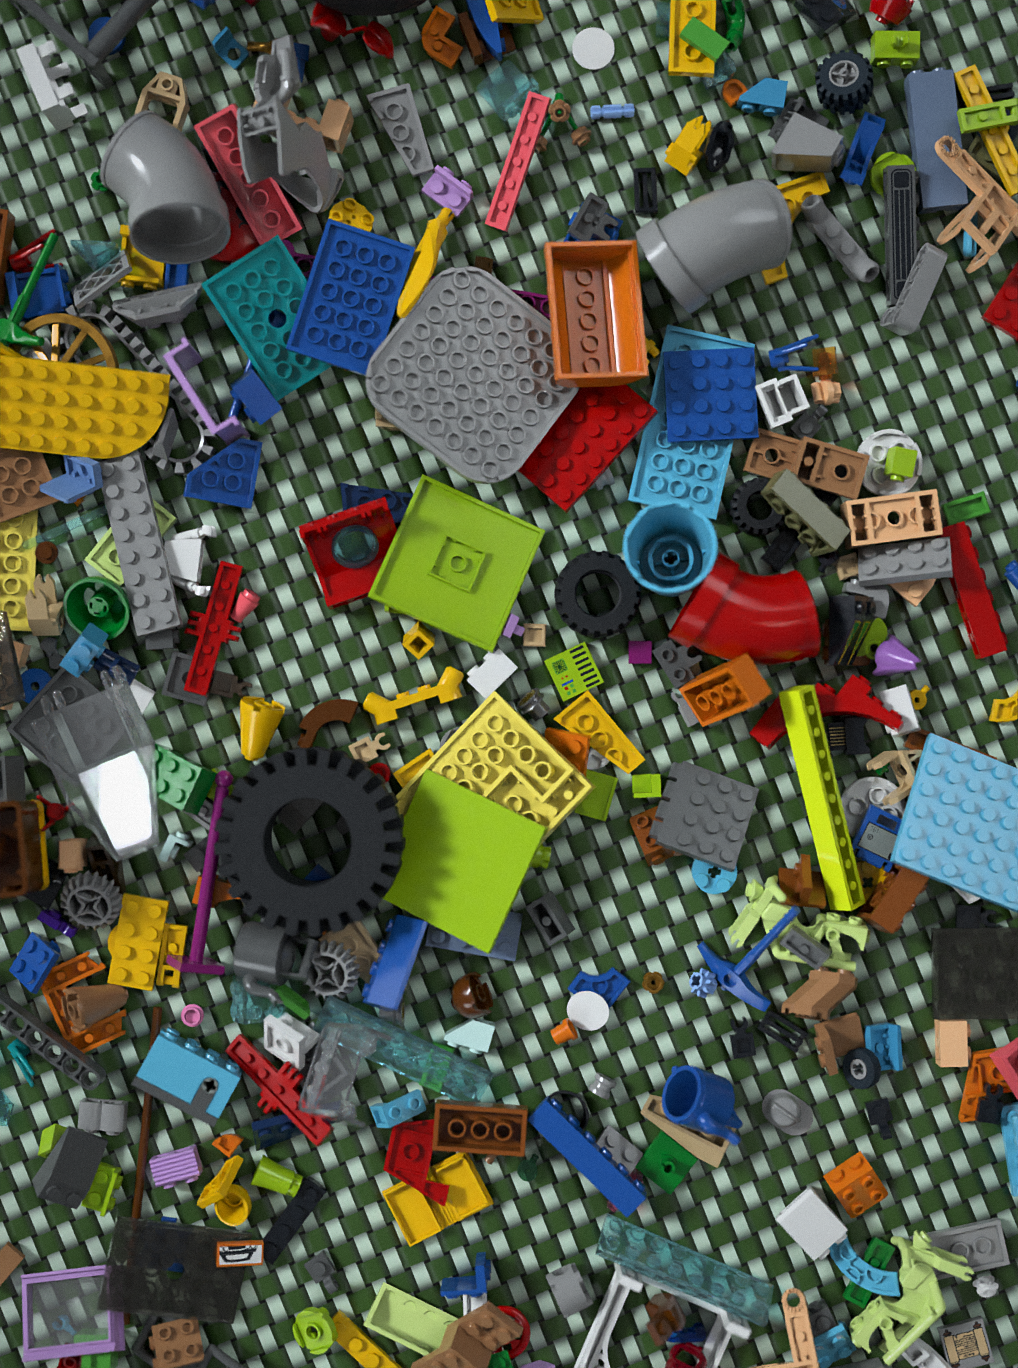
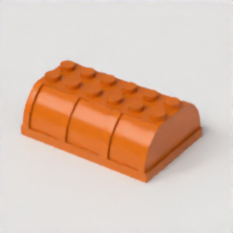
[544,240,648,388]

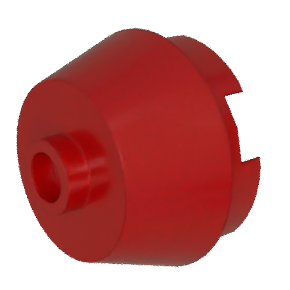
[869,0,915,26]

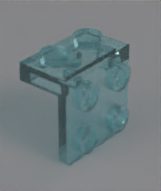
[477,60,539,122]
[230,975,285,1024]

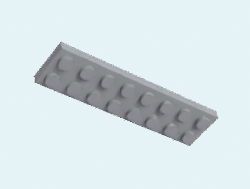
[100,450,183,637]

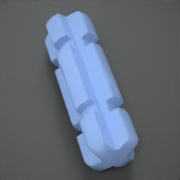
[590,103,634,119]

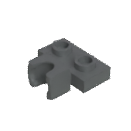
[566,192,618,241]
[652,639,704,689]

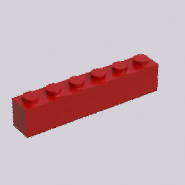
[935,521,1008,659]

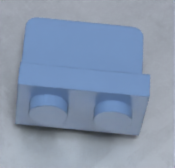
[39,455,103,503]

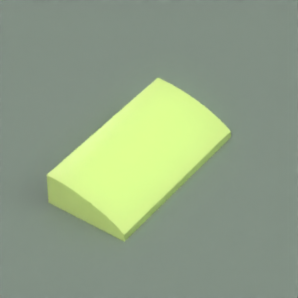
[363,1282,458,1356]

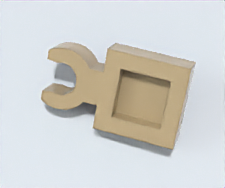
[348,733,391,762]

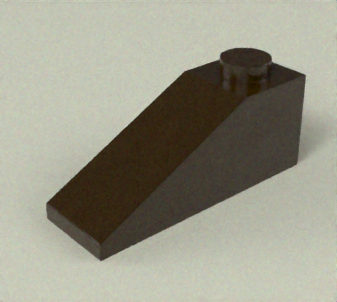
[85,831,126,904]

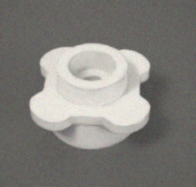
[973,1275,999,1297]

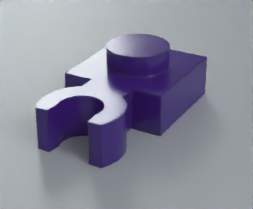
[37,908,79,938]

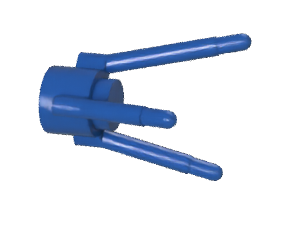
[768,334,819,372]

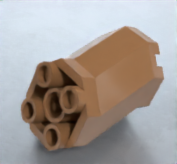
[781,966,858,1021]

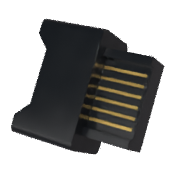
[826,716,870,755]

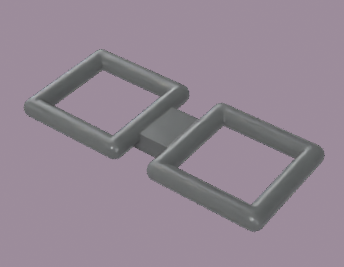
[131,1305,245,1368]

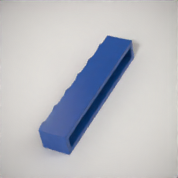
[527,1096,647,1218]

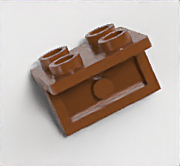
[778,854,826,909]

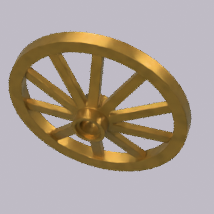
[8,313,119,368]

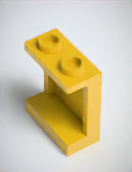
[117,225,166,291]

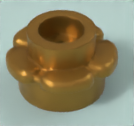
[642,971,665,994]

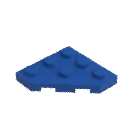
[183,438,263,509]

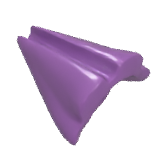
[872,634,921,677]

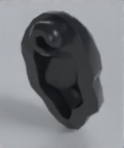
[703,121,734,173]

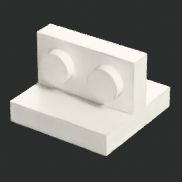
[264,1012,320,1071]

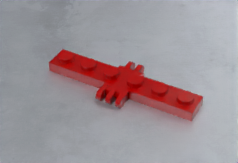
[184,561,243,697]
[225,1034,335,1146]

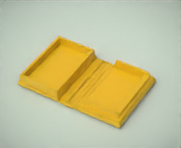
[382,1152,494,1247]

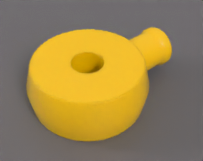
[910,685,930,711]

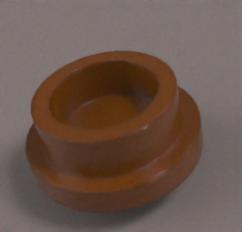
[35,541,59,564]

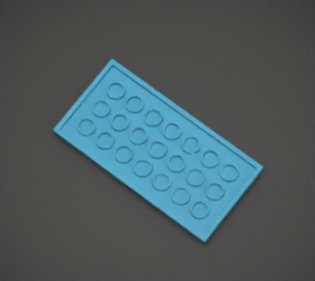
[627,324,755,520]

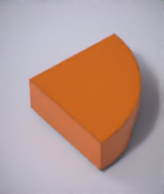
[212,1133,244,1158]

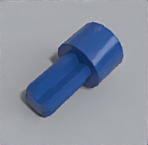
[294,43,310,83]

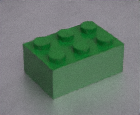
[133,742,217,815]

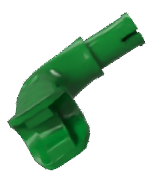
[721,0,745,53]

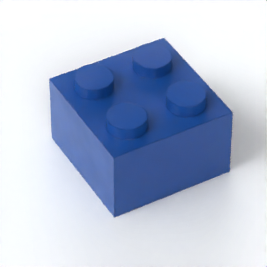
[230,368,282,425]

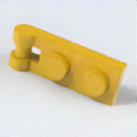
[156,922,189,989]

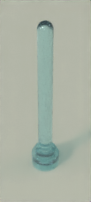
[22,505,108,549]

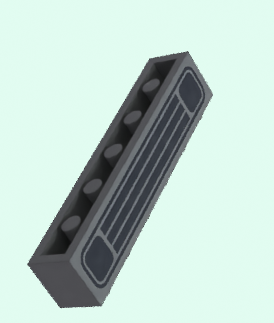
[883,164,920,307]

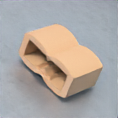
[58,838,88,873]

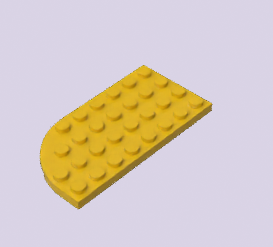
[0,354,171,459]

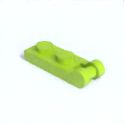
[957,98,1018,134]

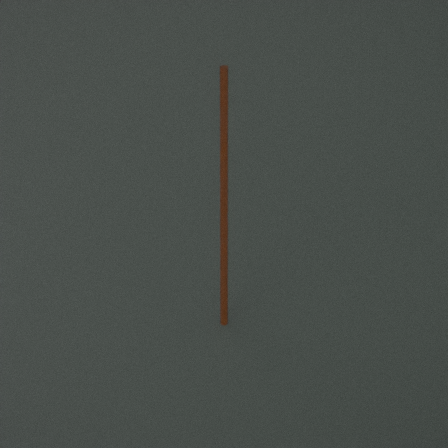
[123,1006,163,1325]

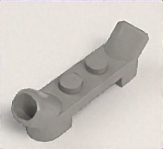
[801,195,880,283]

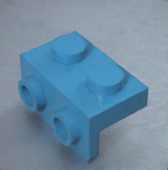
[864,1022,903,1071]

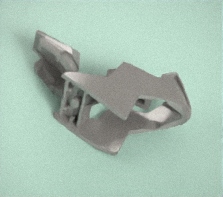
[237,35,345,213]

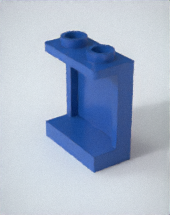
[5,263,73,321]

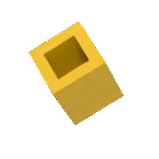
[402,621,435,660]

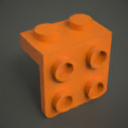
[823,1151,888,1218]

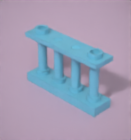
[1000,1102,1018,1197]

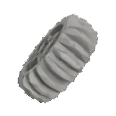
[60,870,123,930]
[299,940,360,1001]

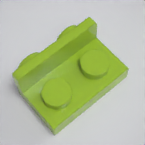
[81,1161,123,1217]

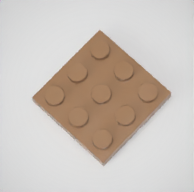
[0,448,60,524]

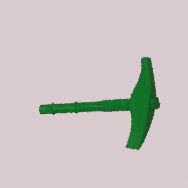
[0,233,59,347]

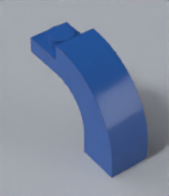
[839,111,886,186]

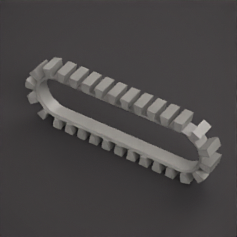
[60,301,218,475]

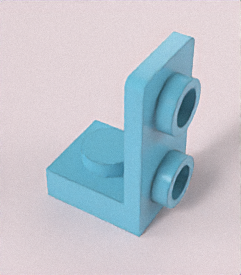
[370,1089,426,1128]

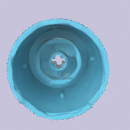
[623,500,717,597]

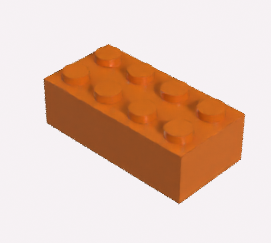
[679,653,772,727]

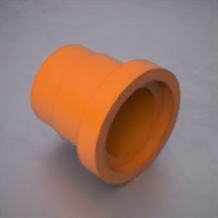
[550,1018,578,1045]

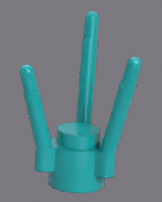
[7,1038,35,1087]

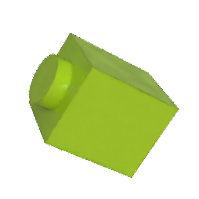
[883,446,918,483]

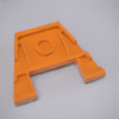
[958,1047,1012,1123]

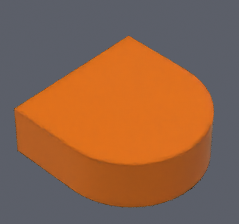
[722,79,748,108]

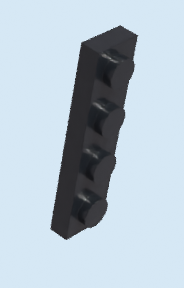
[262,1176,327,1265]

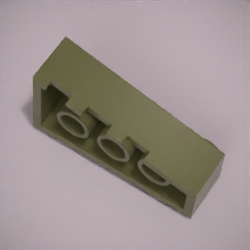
[761,469,851,557]

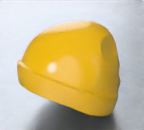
[214,1184,252,1226]

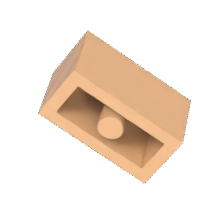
[934,1017,971,1067]

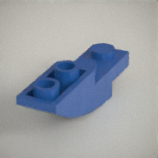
[466,0,506,61]

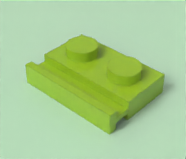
[574,769,618,822]

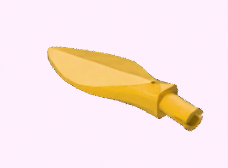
[397,207,454,319]

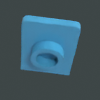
[212,26,249,69]

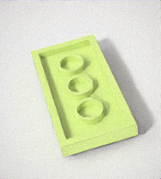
[84,499,177,587]

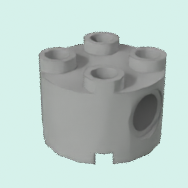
[545,1263,593,1318]

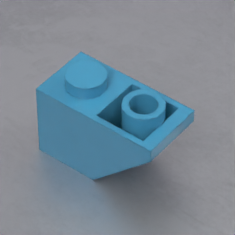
[736,78,788,117]

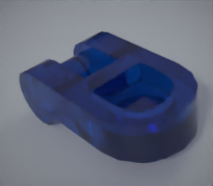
[667,1322,706,1343]

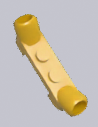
[362,666,464,725]

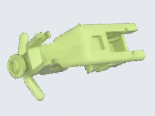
[728,875,870,972]
[848,1230,974,1366]

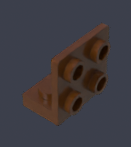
[458,11,516,66]

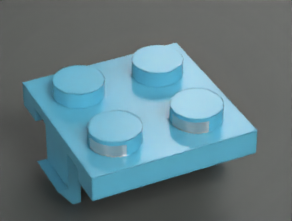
[814,1320,857,1368]

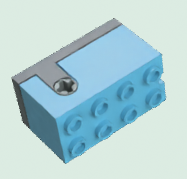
[131,1027,242,1127]

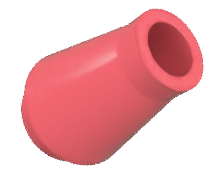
[230,588,261,623]

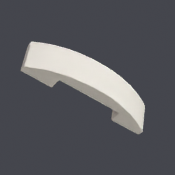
[901,1338,952,1368]

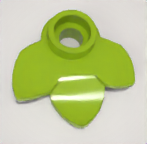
[857,617,888,660]

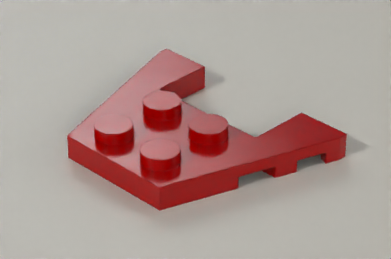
[383,1119,450,1206]

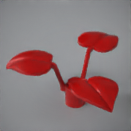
[311,3,394,59]

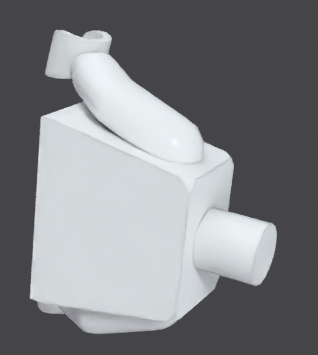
[164,525,216,597]

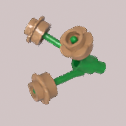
[534,93,591,154]

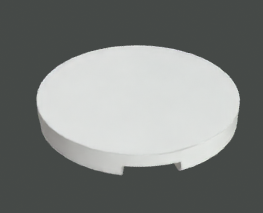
[857,429,923,496]
[841,777,906,838]

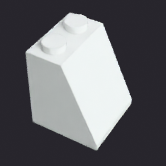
[776,1186,848,1261]

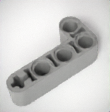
[880,243,948,336]

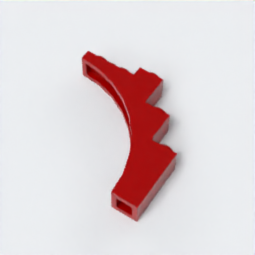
[749,674,904,750]

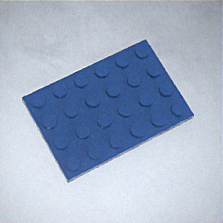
[286,218,416,376]

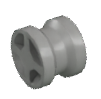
[594,467,615,491]
[588,1072,617,1100]

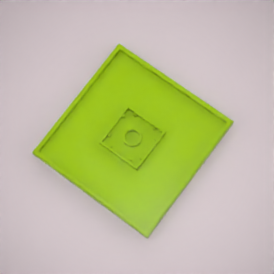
[367,474,545,653]
[383,769,547,954]

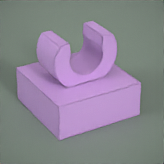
[501,613,525,638]

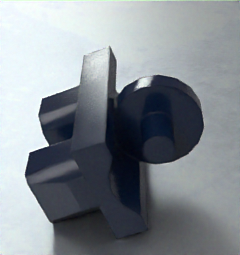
[93,648,141,686]

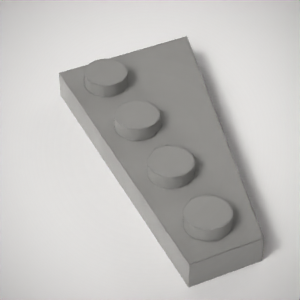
[366,83,434,177]

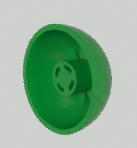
[63,576,130,640]

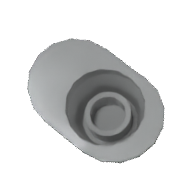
[762,1089,813,1135]

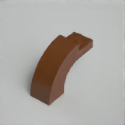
[297,699,360,748]
[645,1293,686,1346]

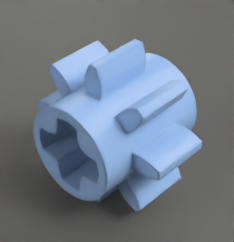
[689,968,718,998]

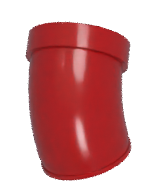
[668,552,820,665]

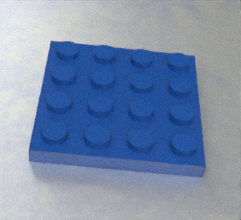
[663,347,759,443]

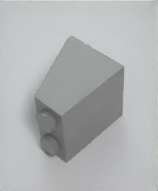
[772,112,845,173]

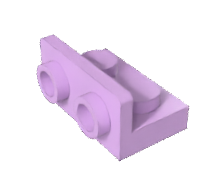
[421,165,474,219]

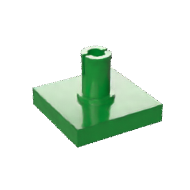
[635,1130,698,1195]

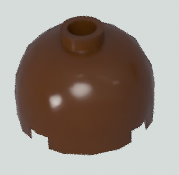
[451,971,493,1019]

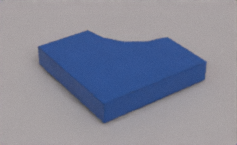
[567,967,631,1009]

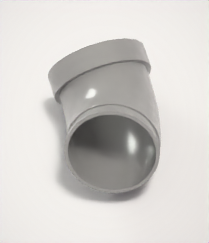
[100,110,230,264]
[636,179,792,313]

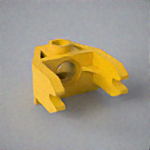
[664,115,712,176]

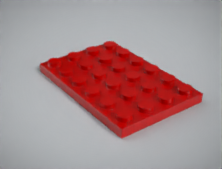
[518,384,658,513]

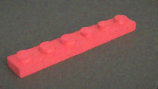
[485,91,552,232]

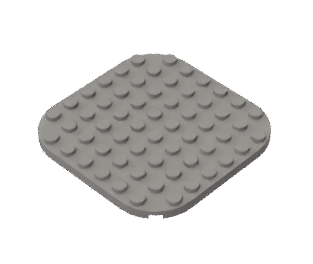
[365,266,580,484]

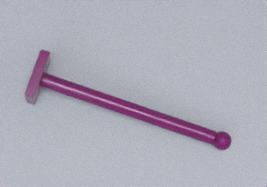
[166,770,233,975]

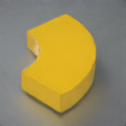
[989,690,1018,722]

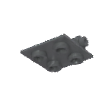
[768,97,829,141]

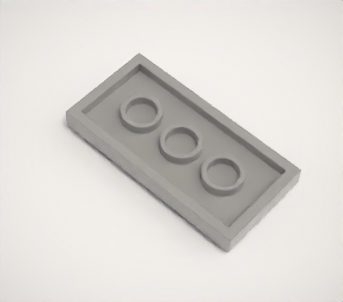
[858,537,953,587]
[910,1217,1010,1280]

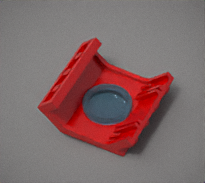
[298,497,397,610]

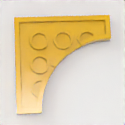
[761,172,830,286]

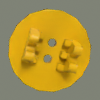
[329,198,374,232]

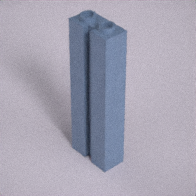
[904,67,968,214]

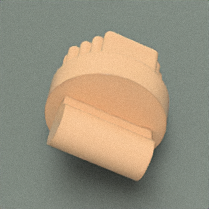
[810,380,842,406]

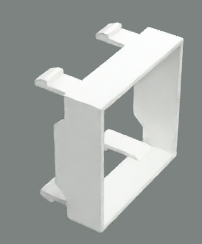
[16,40,89,132]

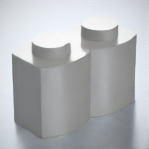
[78,1098,128,1135]

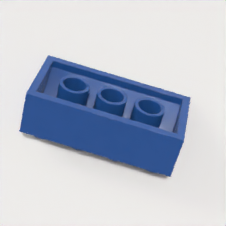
[361,915,428,1012]

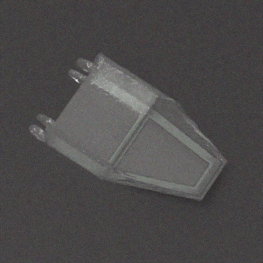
[31,665,159,861]

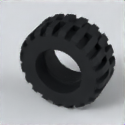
[554,550,641,638]

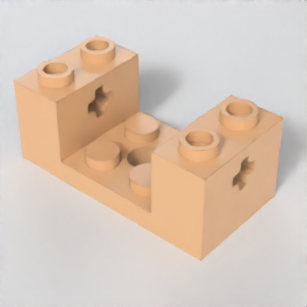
[253,98,354,154]
[840,489,943,550]

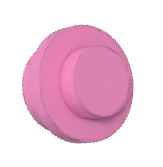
[181,1004,204,1027]

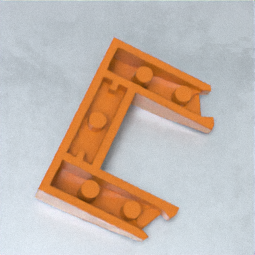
[41,951,127,1053]

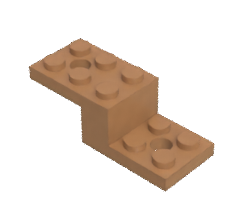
[743,428,870,500]
[411,1302,523,1368]

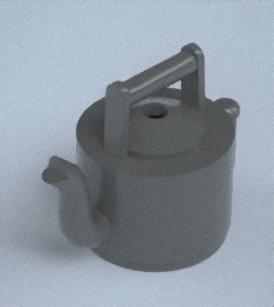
[233,918,319,1007]

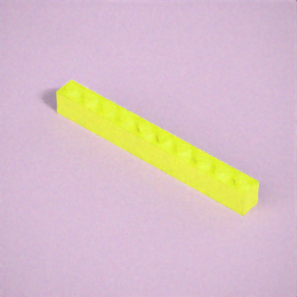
[778,685,866,911]

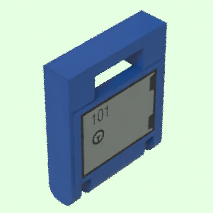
[851,803,902,872]

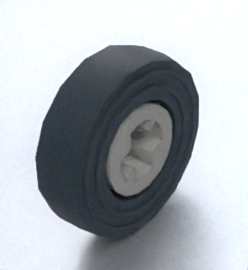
[843,1047,881,1090]

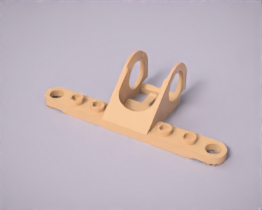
[935,135,1018,273]
[750,1288,820,1368]

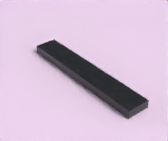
[760,465,847,572]

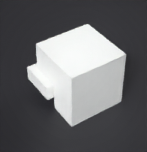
[755,374,810,429]

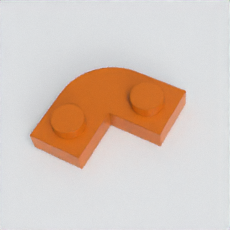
[422,6,464,69]

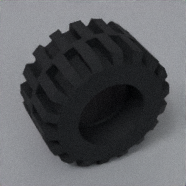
[729,477,786,537]

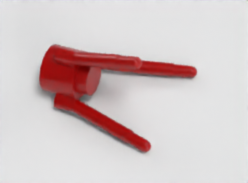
[9,229,64,273]
[36,795,72,832]

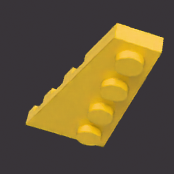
[553,690,645,774]

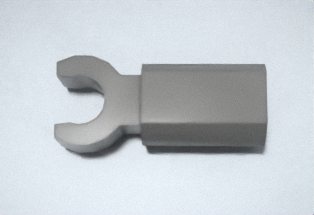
[671,692,699,727]

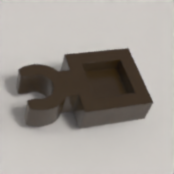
[210,670,252,698]

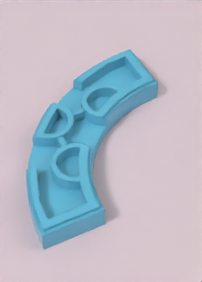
[828,1234,900,1296]

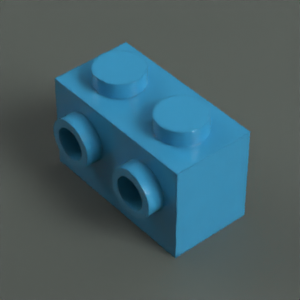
[59,622,109,678]

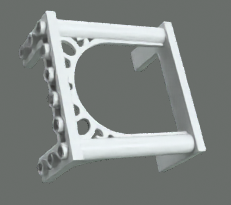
[574,1255,751,1368]

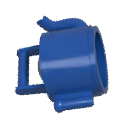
[662,1065,743,1146]

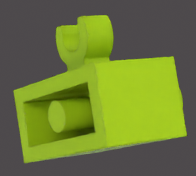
[870,31,920,69]

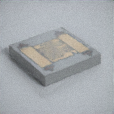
[937,1316,994,1368]

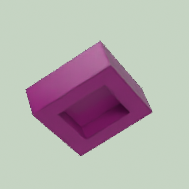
[628,641,652,664]

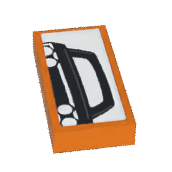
[216,1240,264,1267]

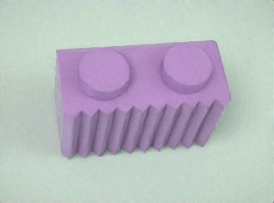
[149,1145,203,1189]

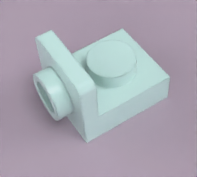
[158,831,193,862]

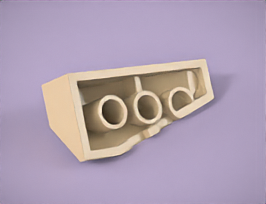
[641,1094,736,1168]

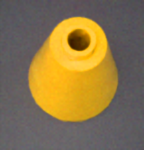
[240,696,285,761]

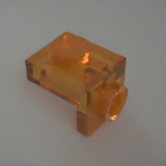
[812,346,839,381]

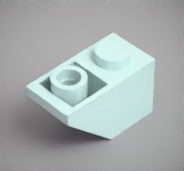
[444,1018,495,1054]

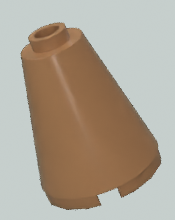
[61,984,129,1033]

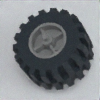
[815,50,874,115]

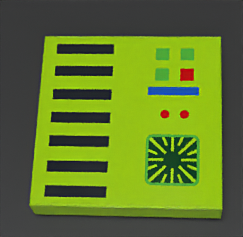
[544,642,604,702]

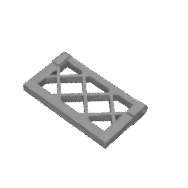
[71,249,133,310]

